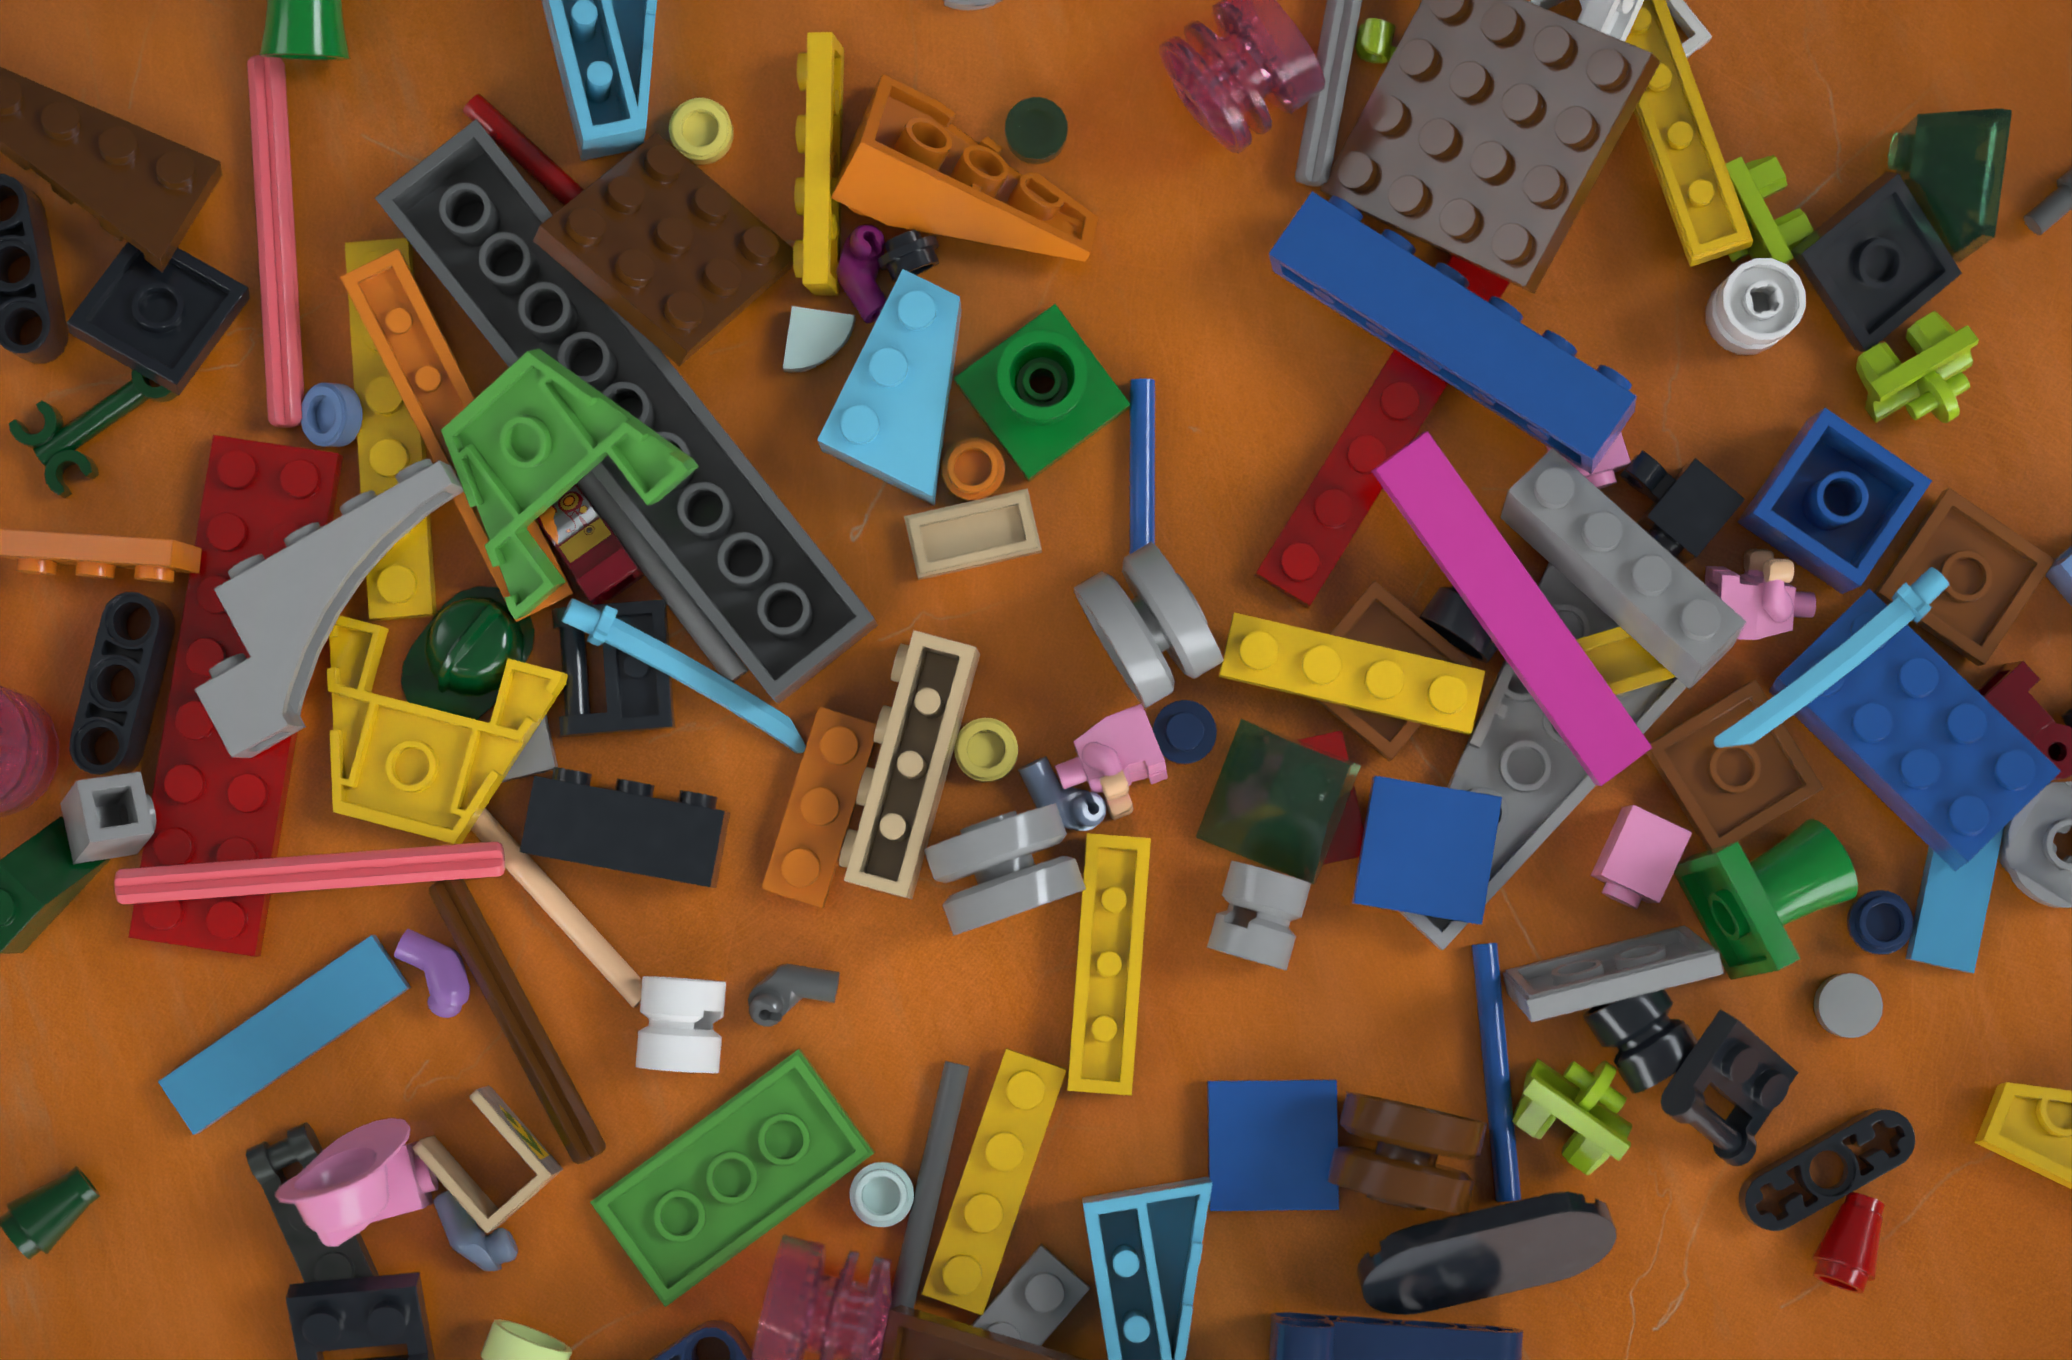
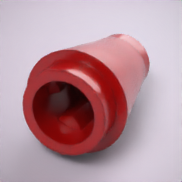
[1812,1192,1885,1294]

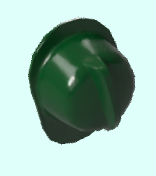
[401,586,535,720]

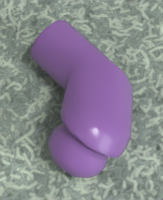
[394,929,470,1018]

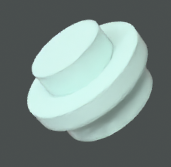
[850,1162,914,1227]

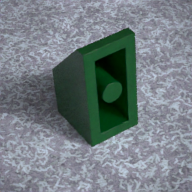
[0,816,111,954]

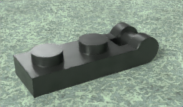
[246,1122,379,1283]

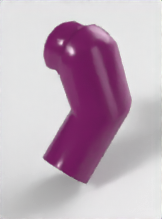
[836,224,887,323]

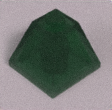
[1888,108,2012,262]
[1196,719,1361,885]

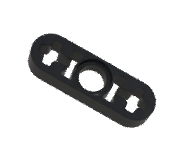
[1739,1108,1915,1231]

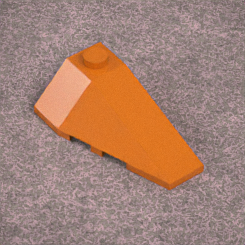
[831,74,1098,262]

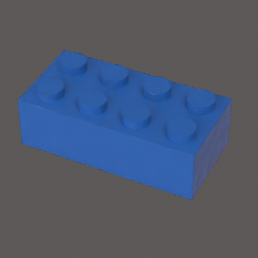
[1769,589,2061,871]

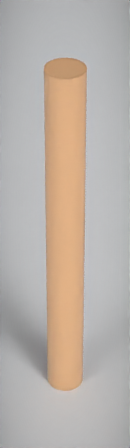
[471,808,642,1008]

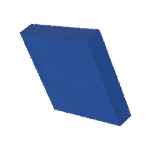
[1352,776,1502,925]
[1207,1079,1339,1211]

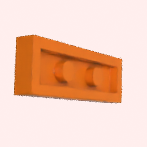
[0,529,202,583]
[761,706,877,908]

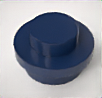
[1153,700,1217,764]
[1847,890,1913,954]

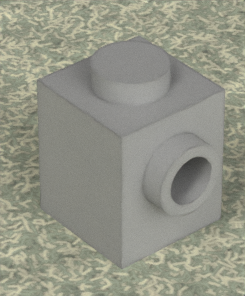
[60,772,156,864]

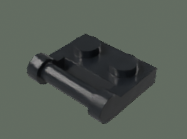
[552,599,675,737]
[1661,1009,1799,1167]
[286,1272,435,1360]

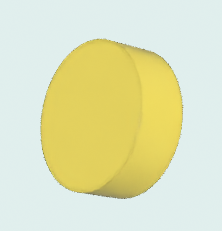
[669,98,734,165]
[954,718,1018,782]

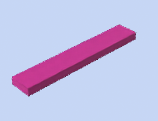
[1371,431,1653,786]

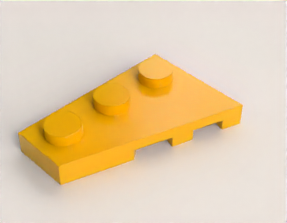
[1974,1082,2072,1189]

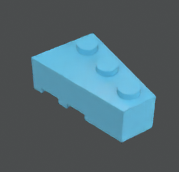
[541,0,657,161]
[817,269,962,506]
[1082,1176,1212,1360]

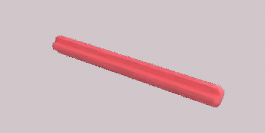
[247,55,304,428]
[114,842,505,904]

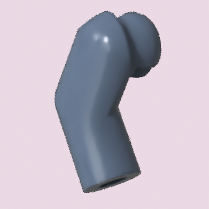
[1018,756,1106,831]
[433,1190,518,1271]

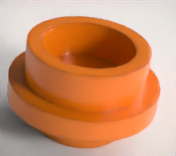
[941,437,1005,501]

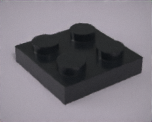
[1790,171,1962,352]
[67,242,250,395]

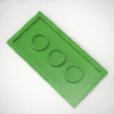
[590,1049,875,1307]

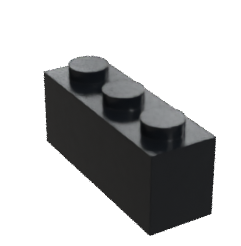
[520,767,731,888]

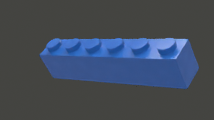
[1269,191,1637,474]

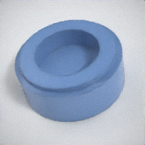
[301,383,363,447]

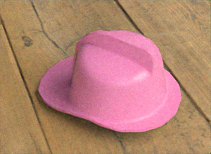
[275,1118,411,1246]

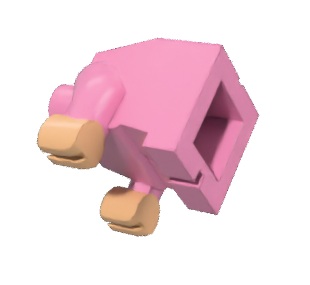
[1705,549,1816,640]
[1055,703,1168,820]

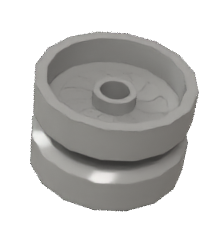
[1074,541,1224,709]
[924,803,1086,936]

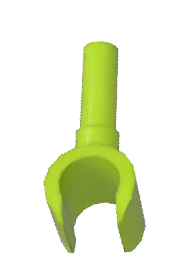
[1355,18,1397,63]

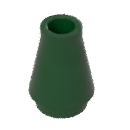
[0,1166,100,1259]

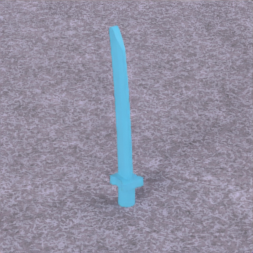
[1714,567,1949,748]
[562,598,806,754]

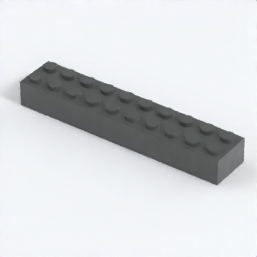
[375,119,878,704]

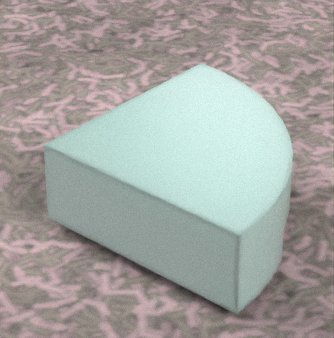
[783,306,856,372]

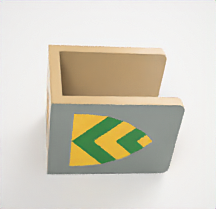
[412,1086,563,1234]

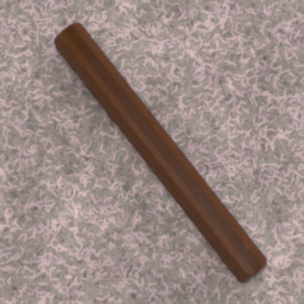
[429,879,606,1164]

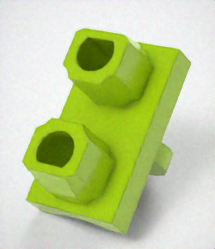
[1726,155,1814,264]
[1856,311,1979,423]
[1512,1058,1632,1175]

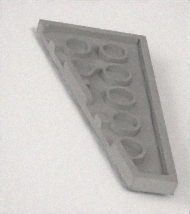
[1398,562,1686,950]

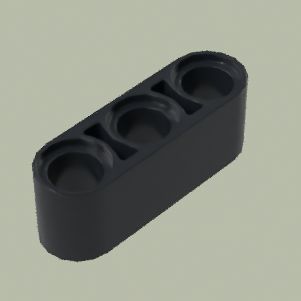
[0,174,68,364]
[69,592,175,776]

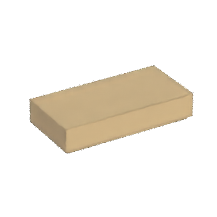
[904,489,1042,580]

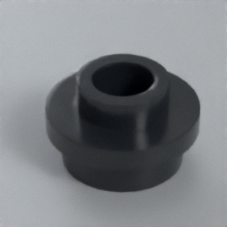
[877,230,939,282]

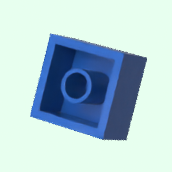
[1737,408,1932,594]

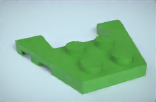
[441,349,699,620]

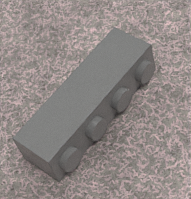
[1500,448,1746,690]

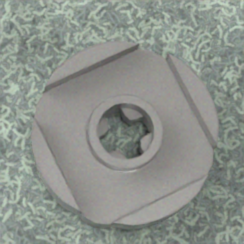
[1999,781,2072,908]

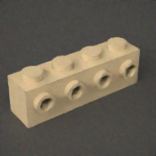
[839,630,980,899]

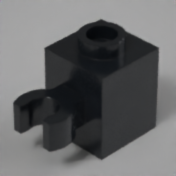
[1620,450,1745,564]

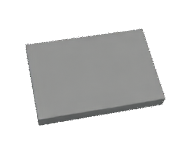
[1502,925,1724,1022]

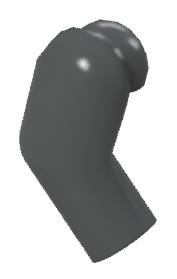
[748,964,840,1027]

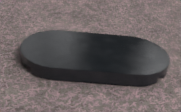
[1357,1192,1617,1315]

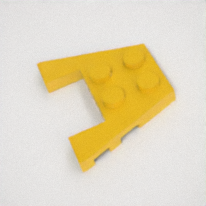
[327,615,568,844]

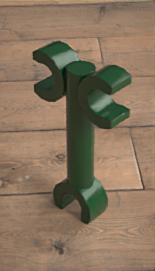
[9,369,178,498]

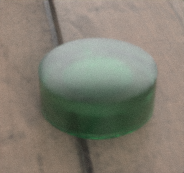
[1005,97,1068,164]

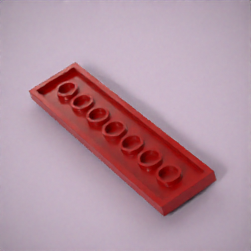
[128,435,343,957]

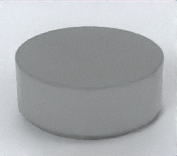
[1814,973,1883,1038]

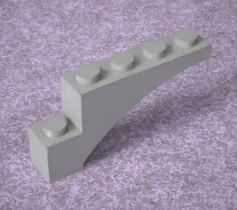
[195,459,464,758]

